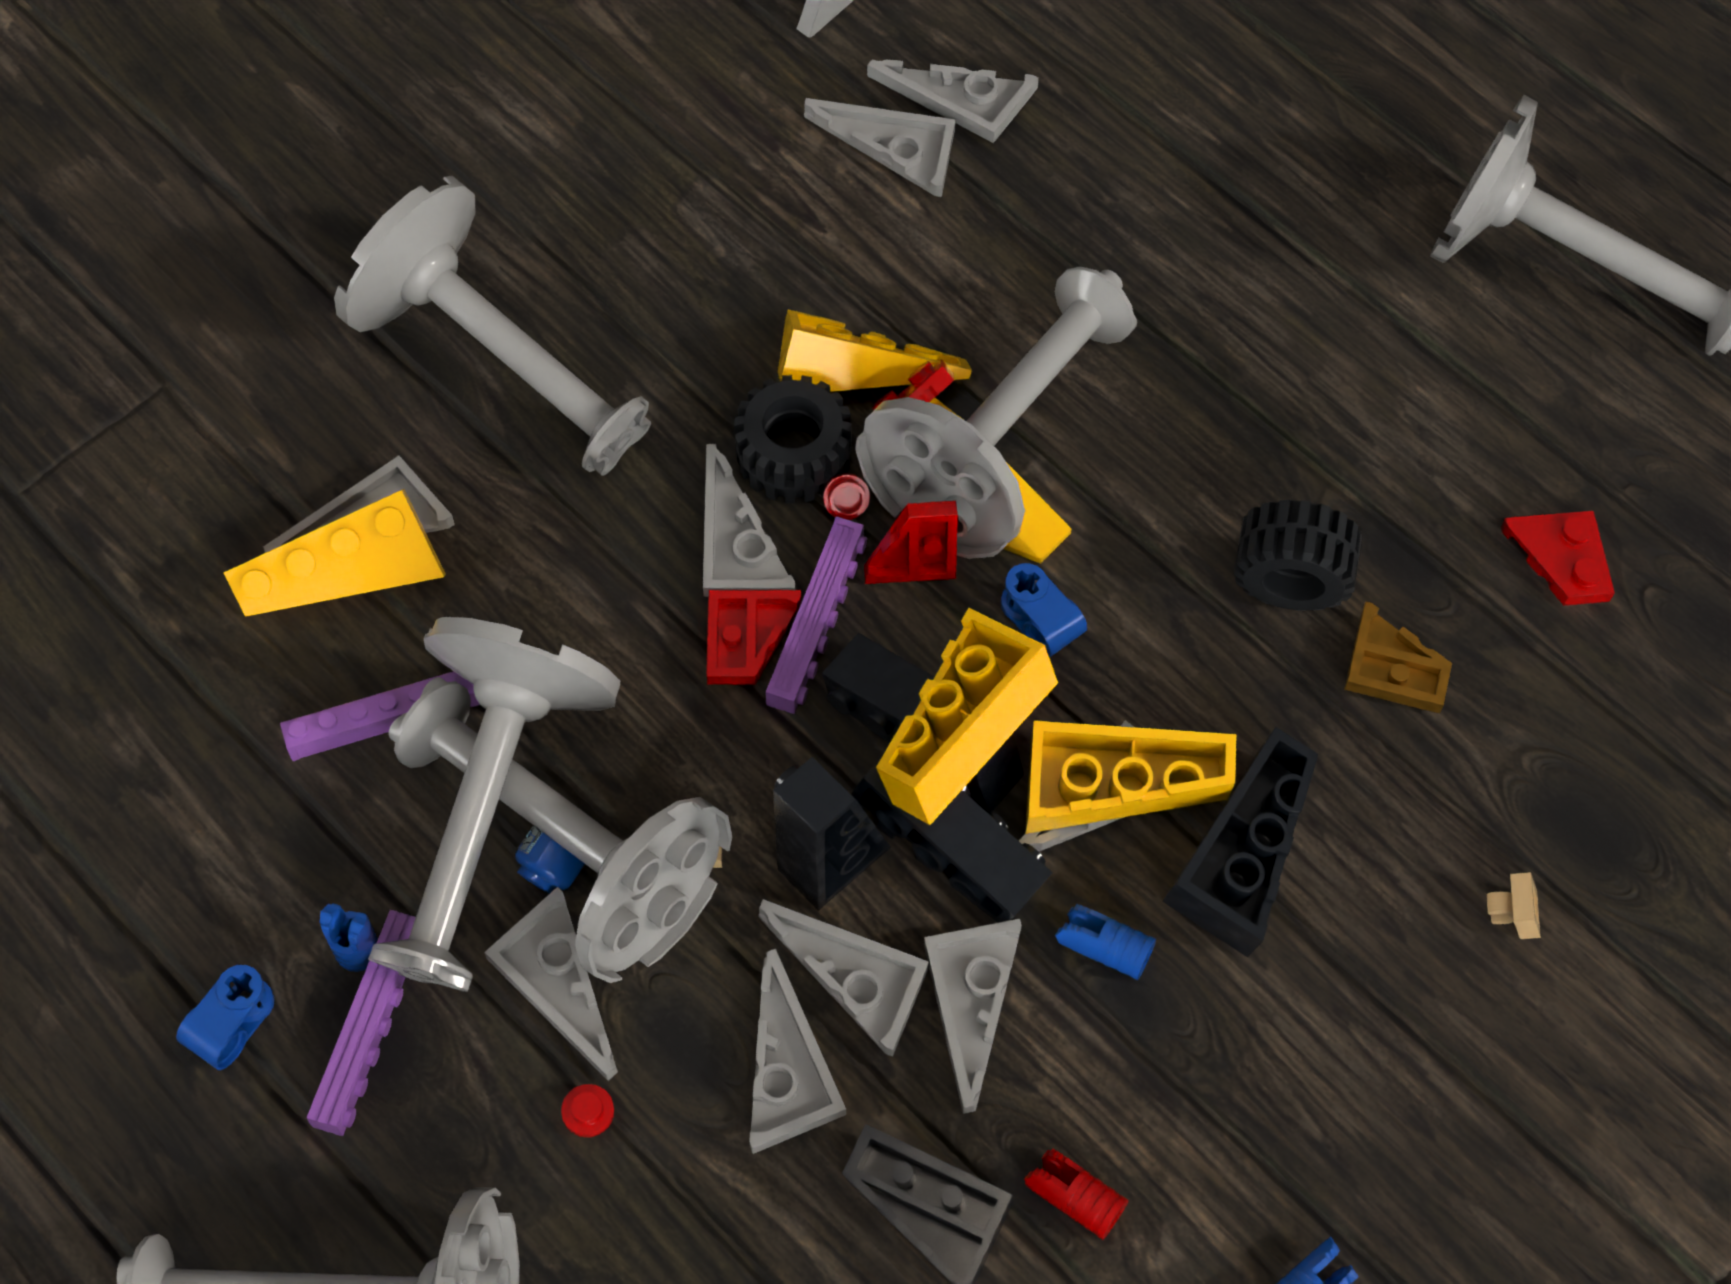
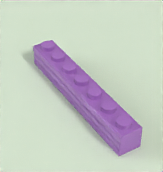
[765,517,868,714]
[280,671,480,761]
[307,910,416,1136]

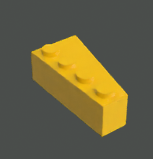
[224,489,446,617]
[876,608,1058,825]
[1025,721,1236,834]

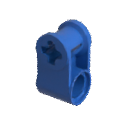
[1000,563,1087,658]
[176,965,274,1070]

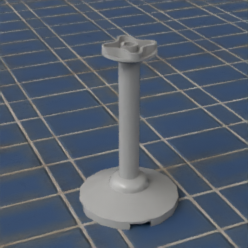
[1430,95,1731,356]
[334,176,651,476]
[855,267,1137,559]
[368,617,621,992]
[388,677,732,983]
[117,1187,520,1284]

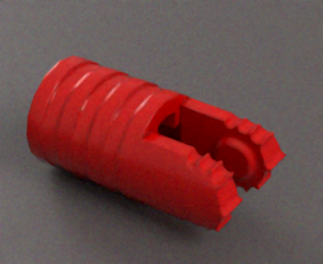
[1024,1148,1129,1240]

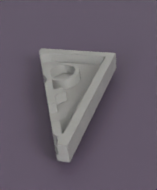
[867,59,1039,143]
[703,444,795,597]

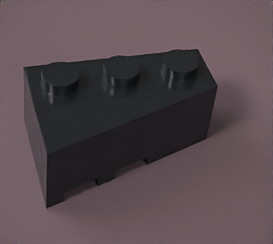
[842,1124,1013,1284]

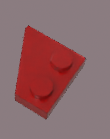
[872,359,954,411]
[864,500,958,584]
[1501,511,1615,606]
[707,590,801,685]

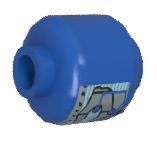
[515,825,585,894]

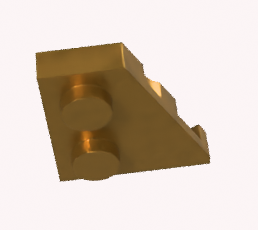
[1344,601,1452,714]

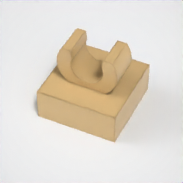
[1487,872,1541,939]

